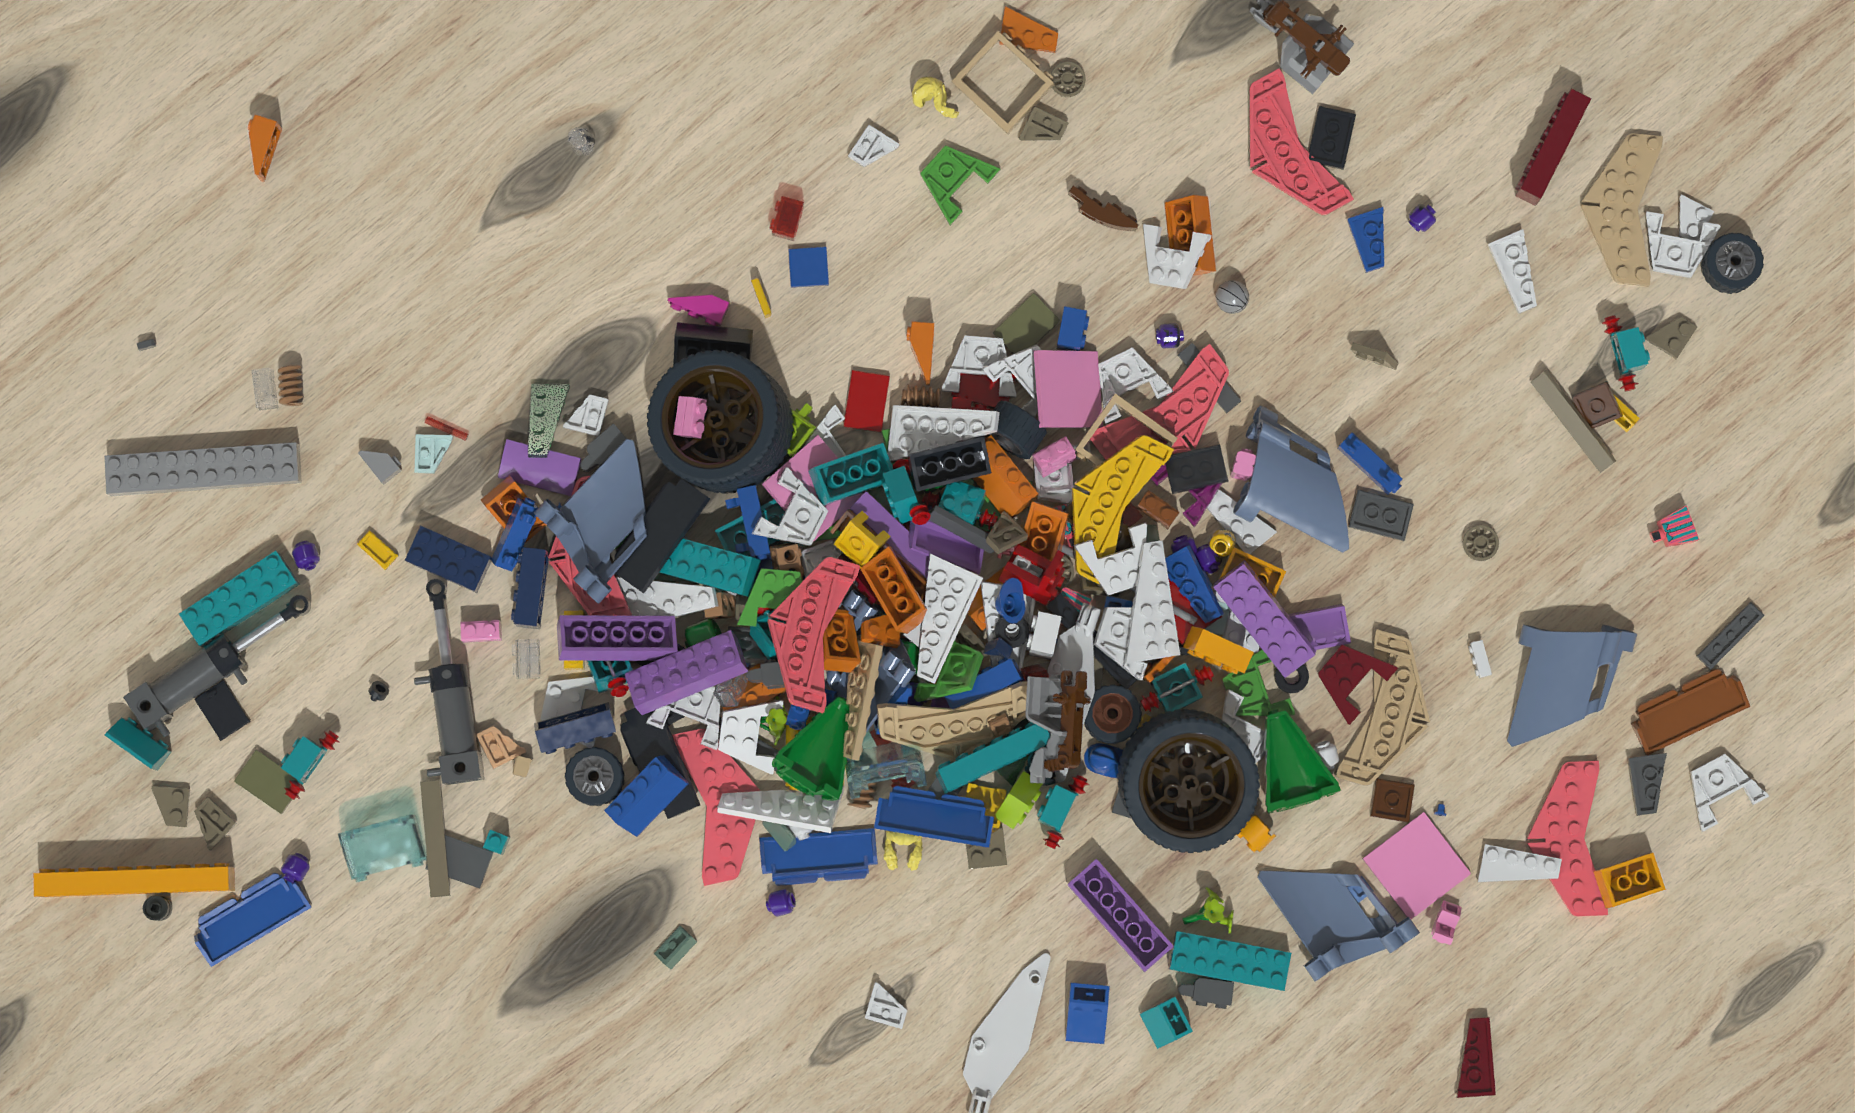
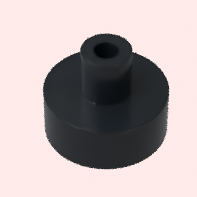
[368,681,389,702]

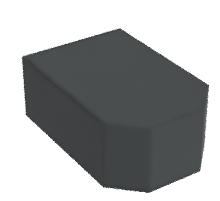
[137,339,156,351]

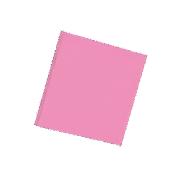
[1034,350,1103,428]
[762,435,867,542]
[1363,812,1471,919]

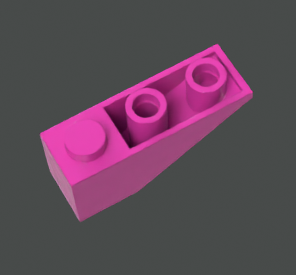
[667,295,730,326]

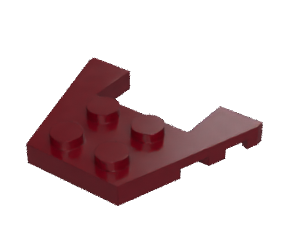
[1318,645,1398,725]

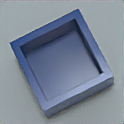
[1056,306,1090,351]

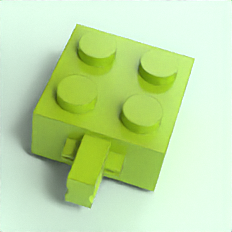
[787,403,816,458]
[995,771,1043,829]

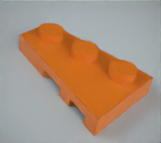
[999,6,1058,53]

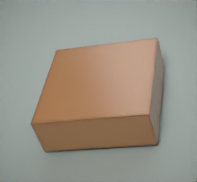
[988,713,1013,738]

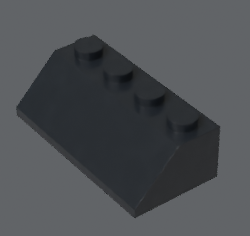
[673,322,753,366]
[909,436,992,491]

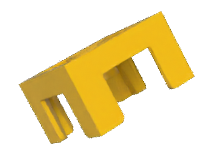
[834,511,891,568]
[966,783,1006,829]

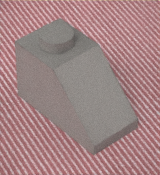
[358,451,402,485]

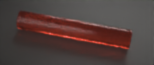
[425,416,469,441]

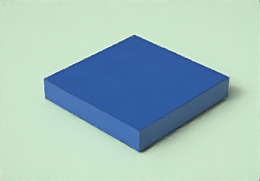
[789,247,829,288]

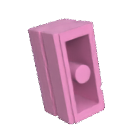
[674,396,707,438]
[1032,436,1077,478]
[1230,449,1256,481]
[460,620,502,643]

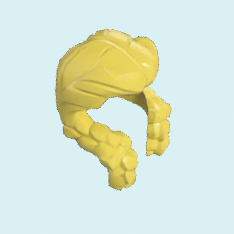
[912,76,959,119]
[884,831,923,871]

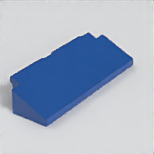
[874,786,994,848]
[759,828,878,886]
[194,873,312,967]

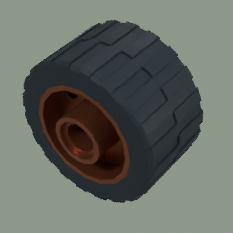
[1084,685,1142,744]

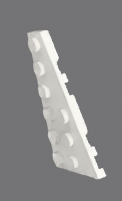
[717,786,844,833]

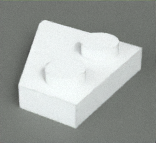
[848,125,900,167]
[1679,194,1714,241]
[563,395,609,437]
[865,982,907,1029]

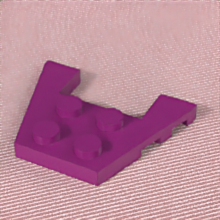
[1150,464,1222,527]

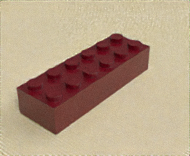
[1515,88,1592,206]

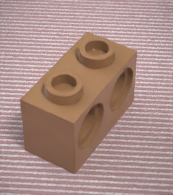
[770,542,804,582]
[704,589,736,619]

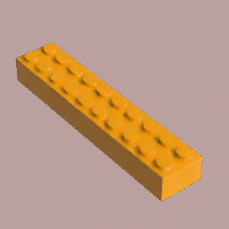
[33,863,235,897]

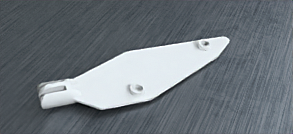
[1047,603,1101,782]
[963,953,1051,1113]

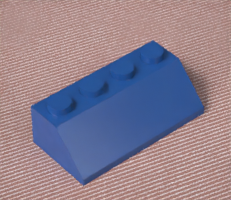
[604,755,689,837]

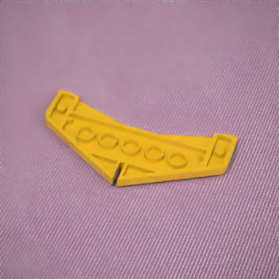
[1072,435,1174,584]

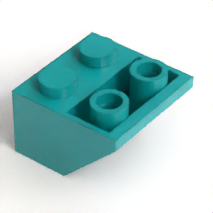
[1140,997,1193,1049]

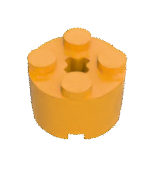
[1236,814,1276,853]

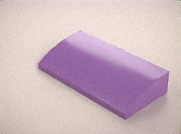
[498,439,582,496]
[909,520,984,575]
[1288,604,1351,650]

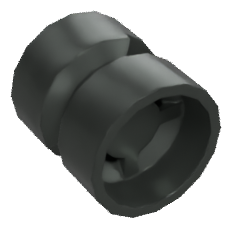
[142,895,173,921]

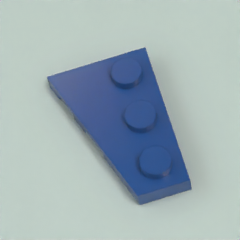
[1347,207,1384,273]

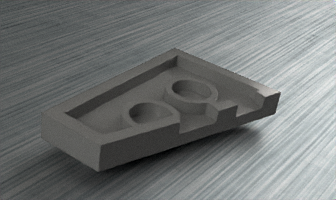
[1628,753,1667,816]

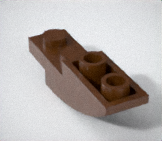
[1068,185,1139,231]

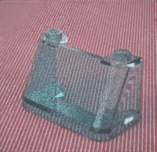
[845,743,927,799]
[338,814,427,883]

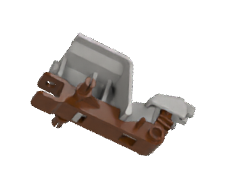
[1250,0,1354,95]
[1025,670,1091,783]

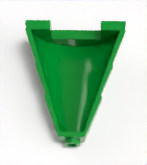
[772,697,850,801]
[1264,709,1341,813]

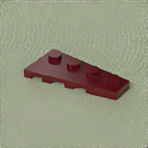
[1456,1017,1496,1098]

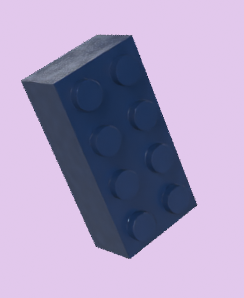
[405,525,492,593]
[511,547,549,629]
[534,702,616,754]

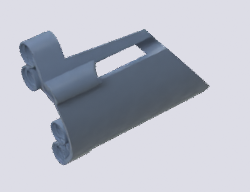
[1233,405,1349,553]
[534,439,647,604]
[827,589,916,759]
[1507,624,1637,747]
[1257,871,1420,982]

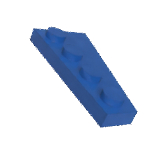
[1165,545,1224,623]

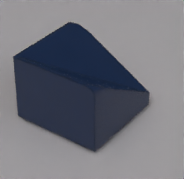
[983,637,1013,659]

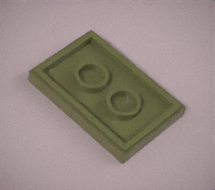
[993,293,1060,354]
[234,750,304,814]

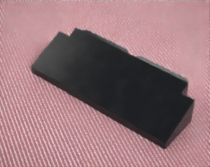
[614,478,710,593]
[620,708,700,819]

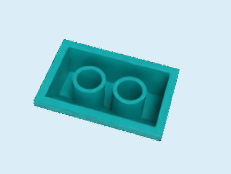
[104,717,171,771]

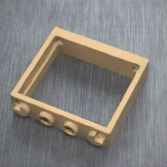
[952,31,1055,134]
[1074,393,1178,495]

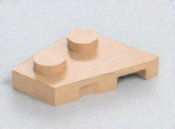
[476,726,526,769]

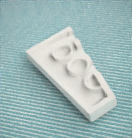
[1488,229,1537,314]
[1207,490,1277,554]
[1478,844,1562,882]

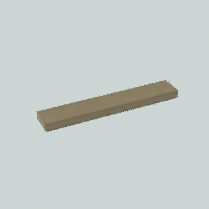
[1531,370,1616,473]
[420,780,451,898]

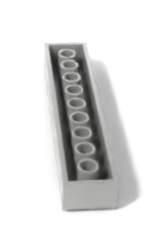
[104,442,302,496]

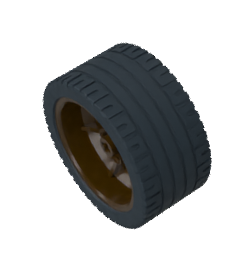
[647,350,794,494]
[1117,709,1260,853]

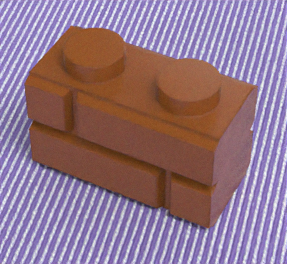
[1136,490,1180,530]

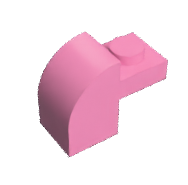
[1431,900,1462,945]

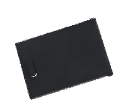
[194,680,251,741]

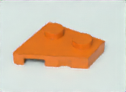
[861,614,900,648]
[1143,656,1175,682]

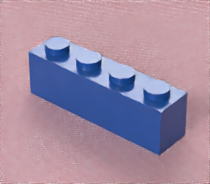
[944,658,1025,709]

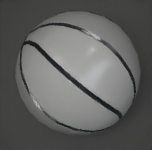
[1216,280,1249,314]

